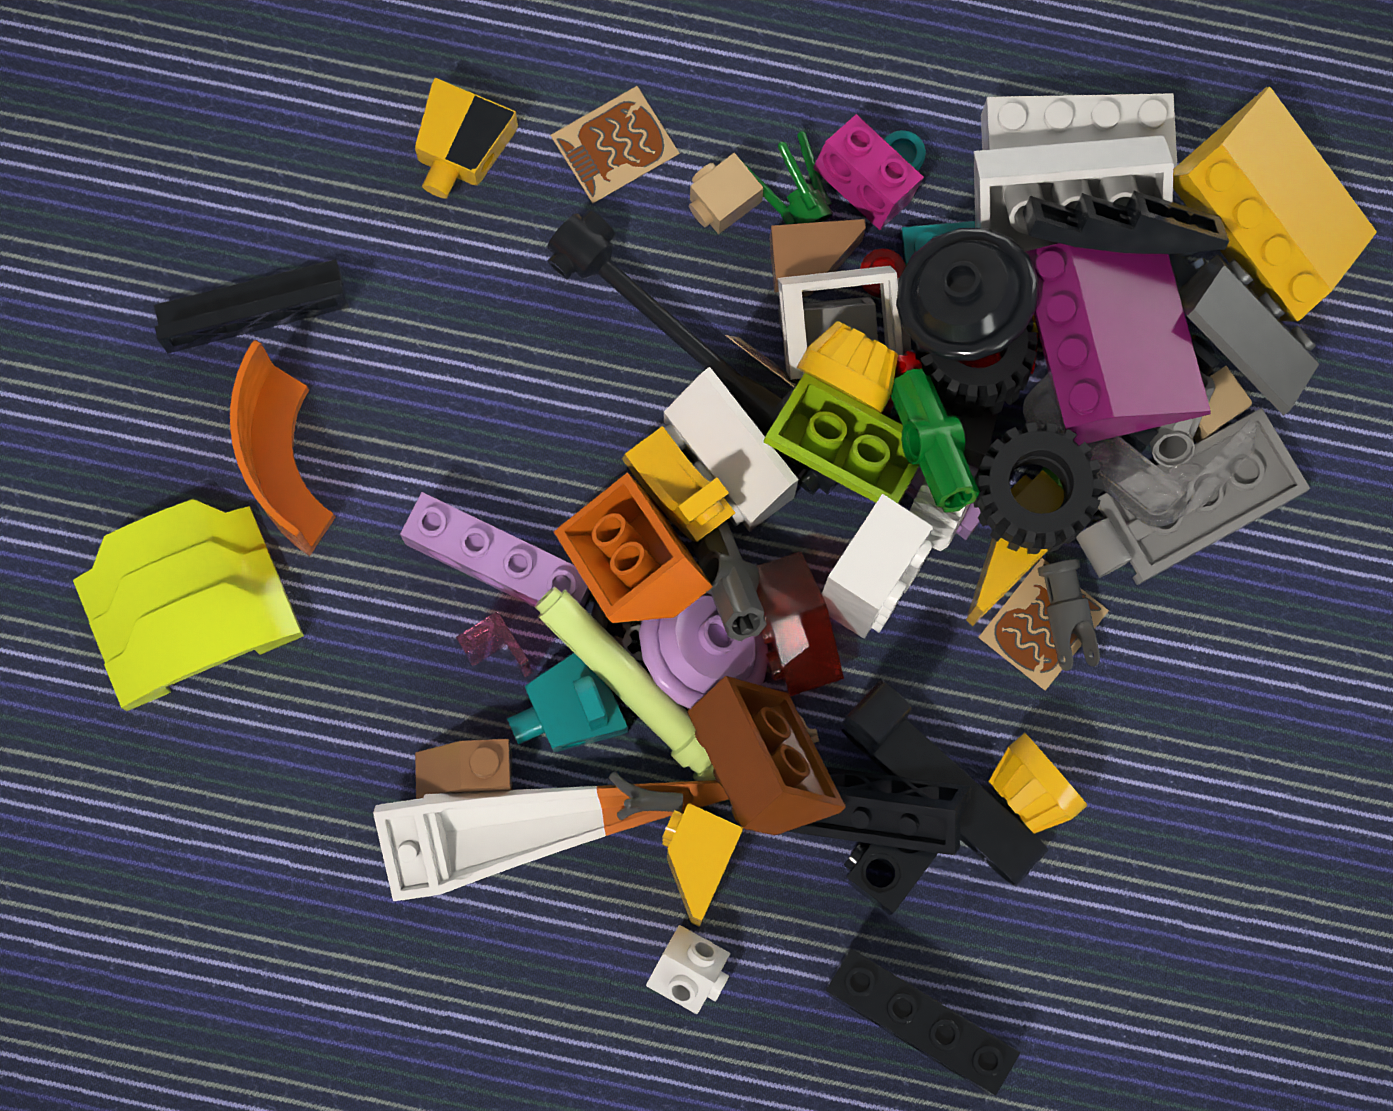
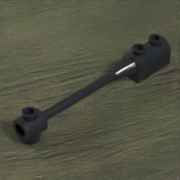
[547,210,839,495]

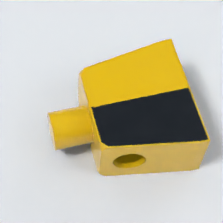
[415,78,518,199]

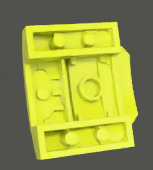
[73,499,304,711]

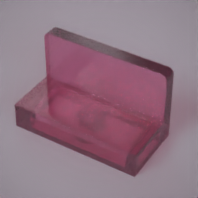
[456,611,533,678]

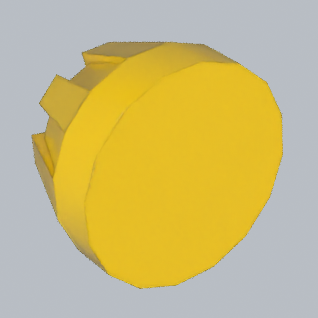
[796,321,898,413]
[989,732,1088,834]

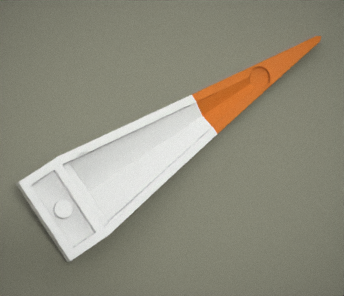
[373,780,729,901]

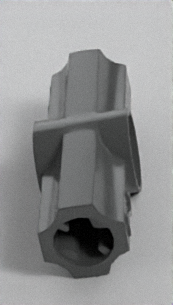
[691,521,767,641]

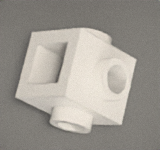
[646,925,731,1014]

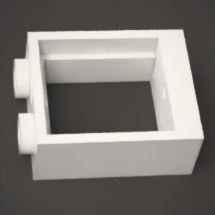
[778,266,911,380]

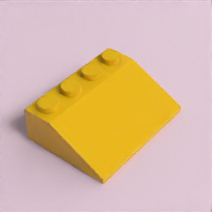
[1173,87,1377,322]

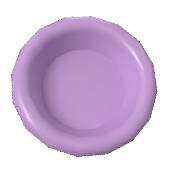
[639,593,769,709]

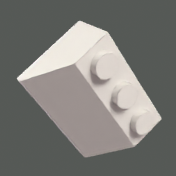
[664,367,799,532]

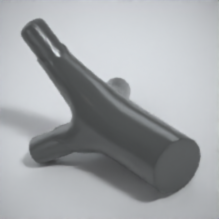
[609,772,683,820]

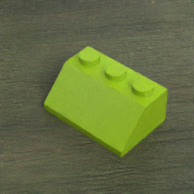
[763,373,920,504]

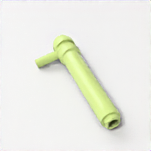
[535,586,716,781]

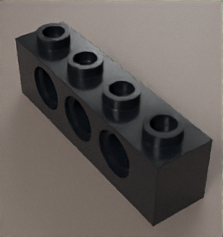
[822,948,1020,1096]

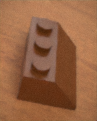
[687,676,846,835]

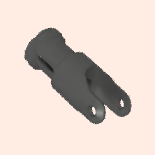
[1037,559,1100,671]

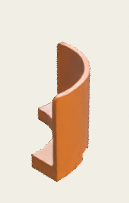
[230,340,336,556]

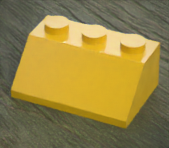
[662,803,743,927]

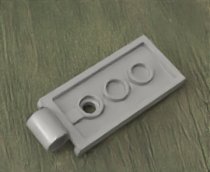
[1076,408,1310,585]

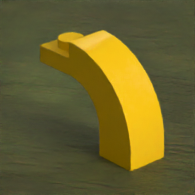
[622,426,735,542]

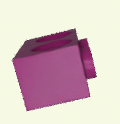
[813,114,924,230]

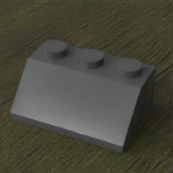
[1178,254,1319,416]

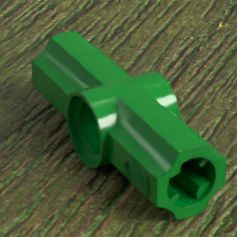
[891,369,980,513]

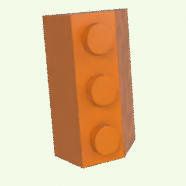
[553,472,713,623]

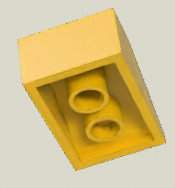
[966,470,1064,627]

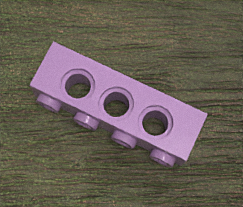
[400,492,591,608]

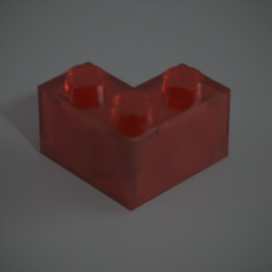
[756,552,844,696]

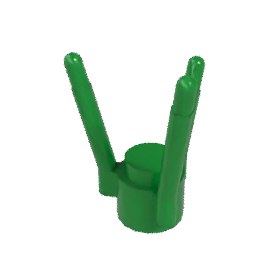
[739,131,833,225]

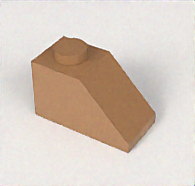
[769,219,866,297]
[415,739,513,799]

